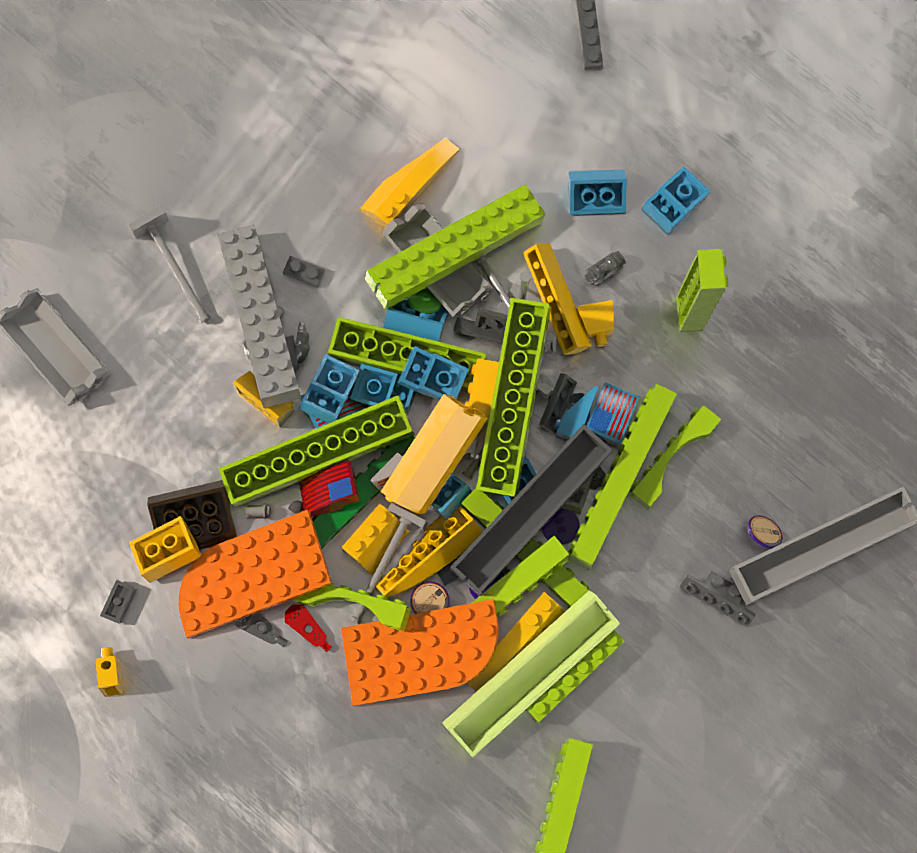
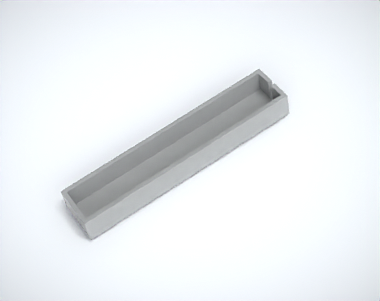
[218,224,301,408]
[729,486,917,606]

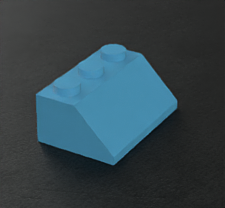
[568,169,627,215]
[383,297,449,342]

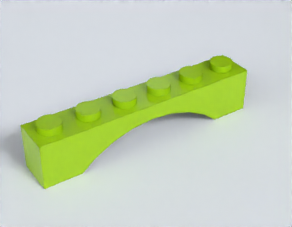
[630,405,721,510]
[292,583,411,632]
[525,630,624,724]

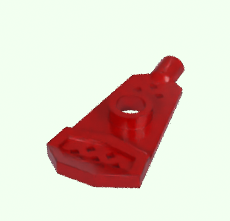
[285,604,332,652]

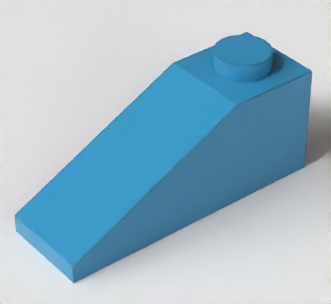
[554,386,598,440]

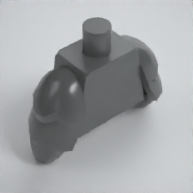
[242,322,310,371]

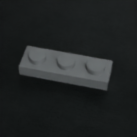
[539,373,577,434]

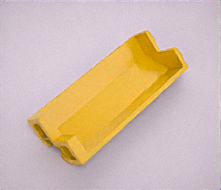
[381,394,488,515]

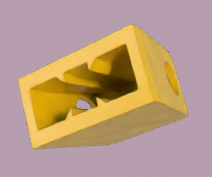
[577,300,614,347]
[96,647,125,697]

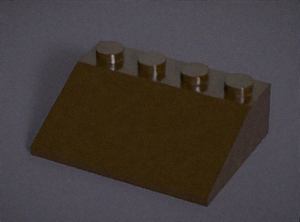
[147,480,237,549]

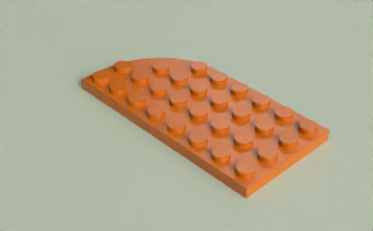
[178,510,332,638]
[341,599,499,706]

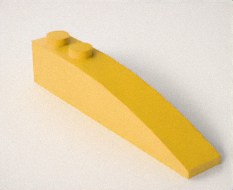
[360,138,460,228]
[376,506,483,597]
[467,592,565,692]

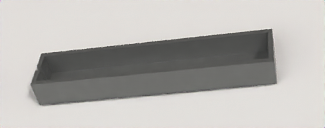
[450,424,612,596]

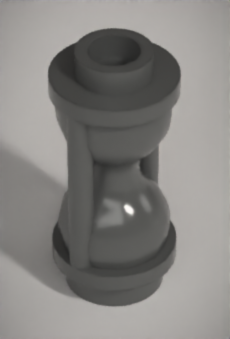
[584,251,626,286]

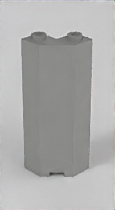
[381,203,493,317]
[0,288,110,406]

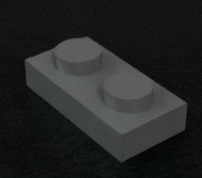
[283,256,325,288]
[100,580,135,624]

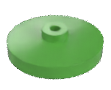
[407,288,441,313]

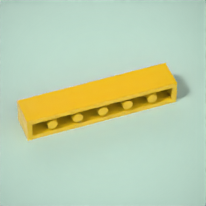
[523,243,591,355]

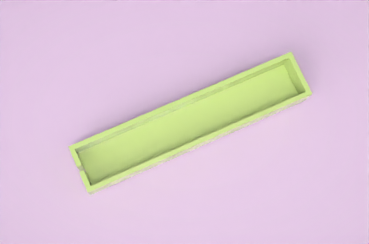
[442,590,620,757]

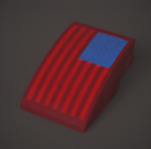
[299,460,360,517]

